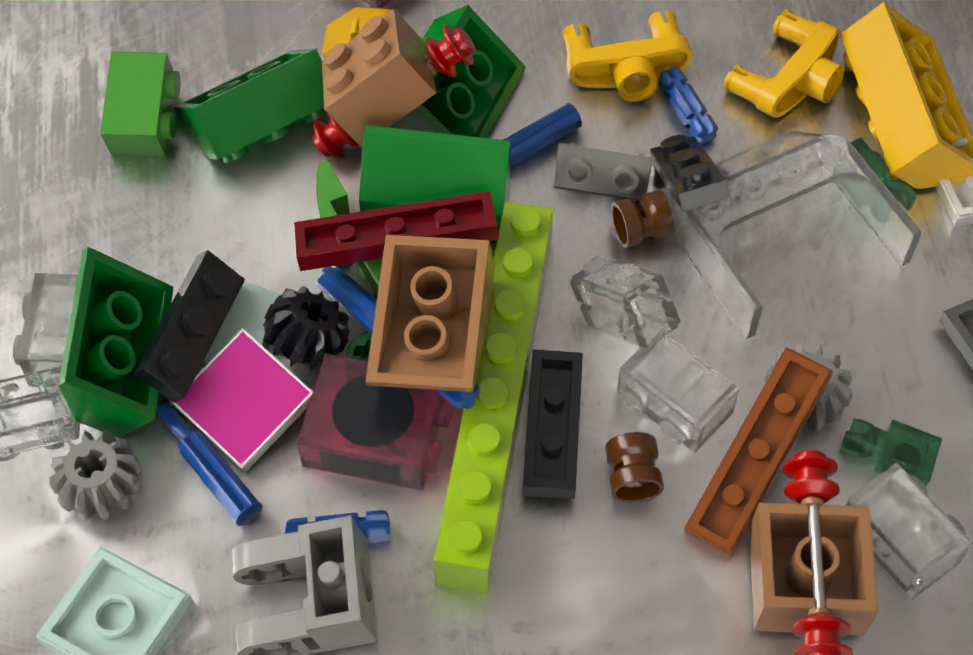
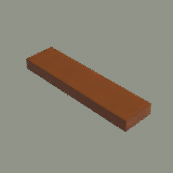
[684,347,833,557]

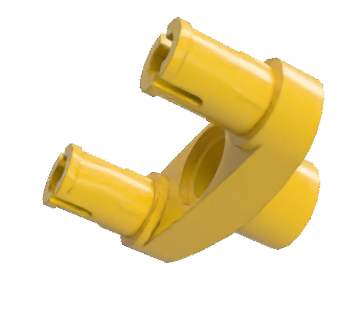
[723,9,845,118]
[562,11,693,102]

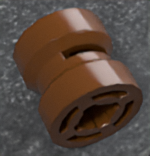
[611,190,674,248]
[605,432,664,503]

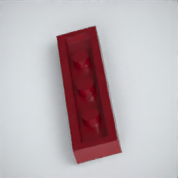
[294,191,499,271]

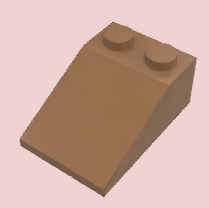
[365,235,495,392]

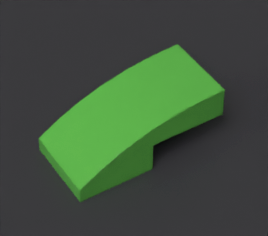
[316,160,354,269]

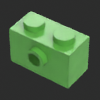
[100,51,181,157]

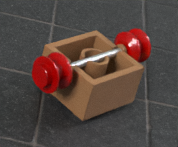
[312,8,476,160]
[749,450,879,655]

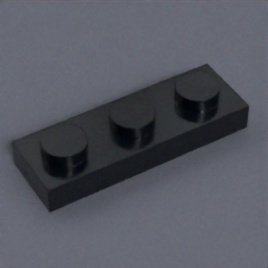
[650,135,731,212]
[133,250,245,403]
[522,349,583,499]

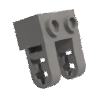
[232,515,378,655]

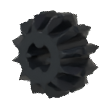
[263,286,351,372]

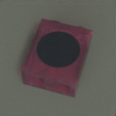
[297,354,453,491]

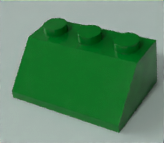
[390,5,526,138]
[174,49,328,163]
[359,125,511,244]
[58,247,174,438]

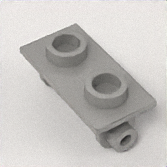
[554,142,653,200]

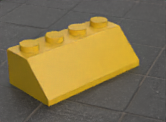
[840,2,973,189]

